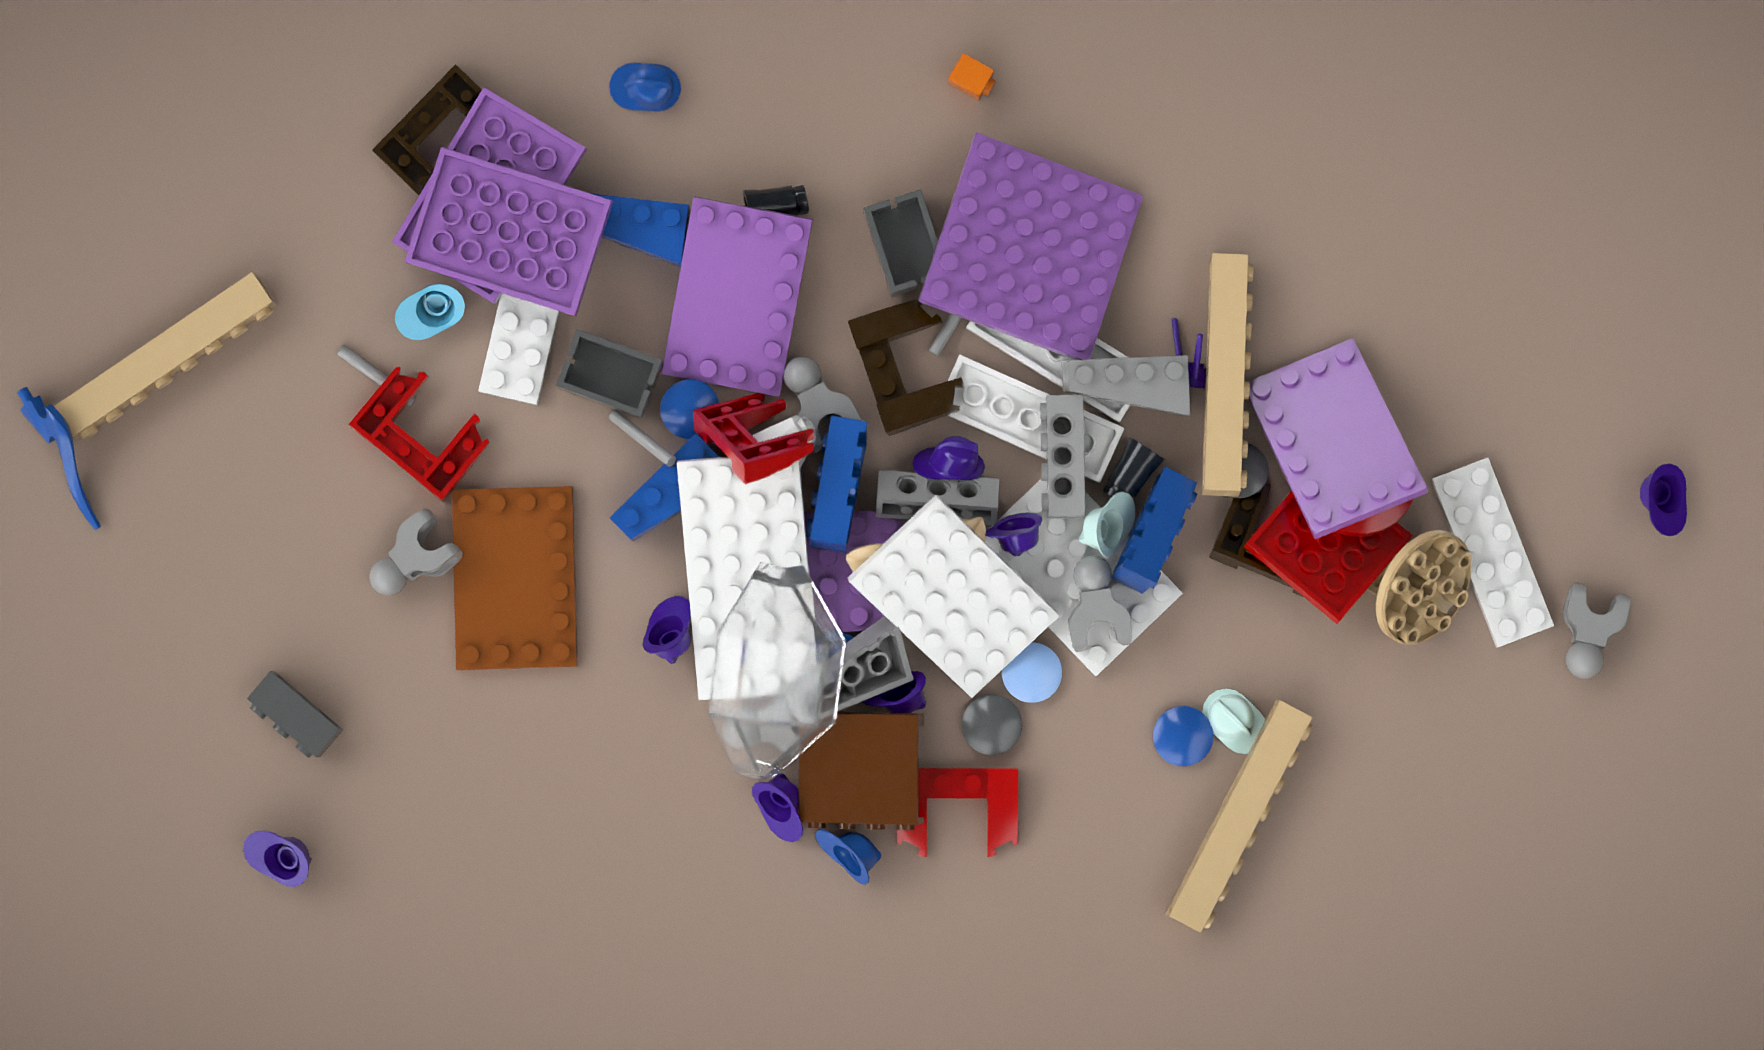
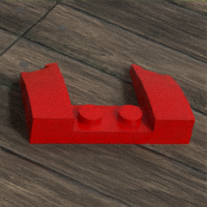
[348,366,490,502]
[693,393,814,484]
[897,768,1018,857]

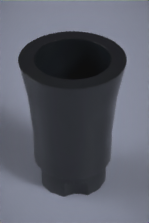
[743,185,809,216]
[1103,437,1165,498]

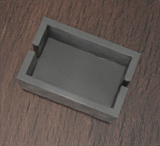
[863,189,938,298]
[556,329,663,419]

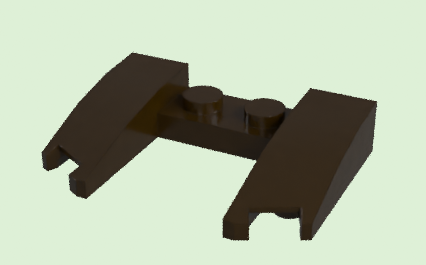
[372,64,482,195]
[848,299,964,436]
[1209,484,1303,597]

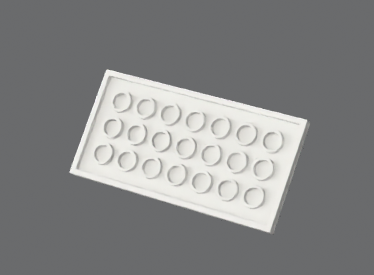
[677,457,817,700]

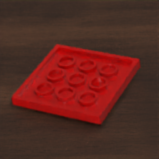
[1244,491,1413,624]

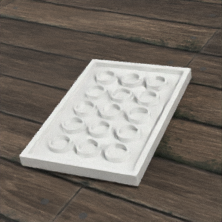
[986,479,1183,677]
[848,495,1059,698]

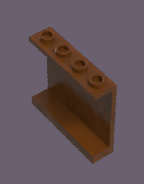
[799,712,924,830]

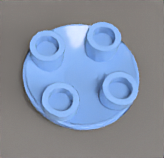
[1002,642,1062,703]

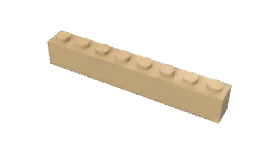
[1202,253,1253,497]
[54,272,276,440]
[1165,700,1313,933]

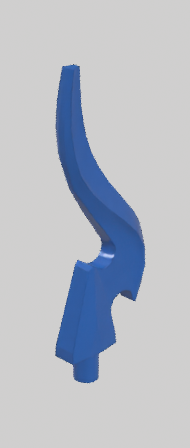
[17,387,101,530]

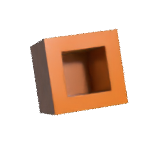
[948,53,996,101]

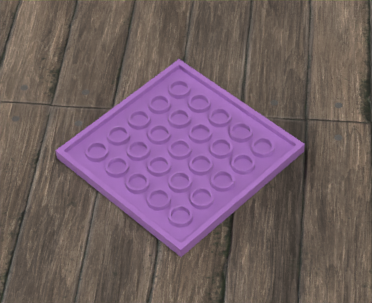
[918,132,1143,360]

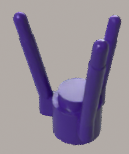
[1172,318,1206,388]

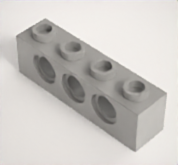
[1040,395,1085,518]
[876,470,999,526]

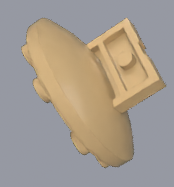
[1368,530,1472,645]

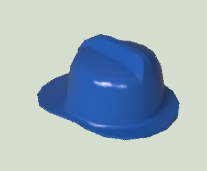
[609,63,681,112]
[815,829,881,885]

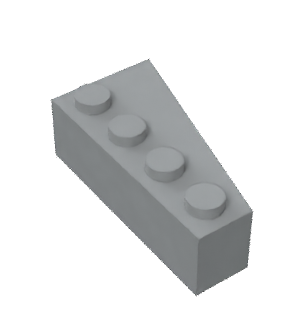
[1062,355,1190,416]
[784,616,913,724]

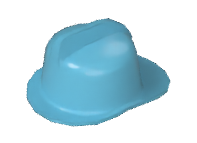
[395,284,465,340]

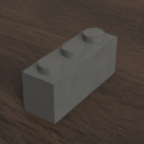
[247,671,343,758]

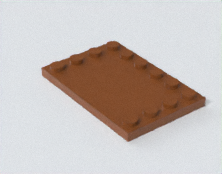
[452,486,577,670]

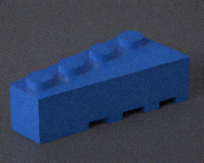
[590,193,690,268]
[806,416,868,553]
[609,433,719,541]
[1111,467,1198,594]

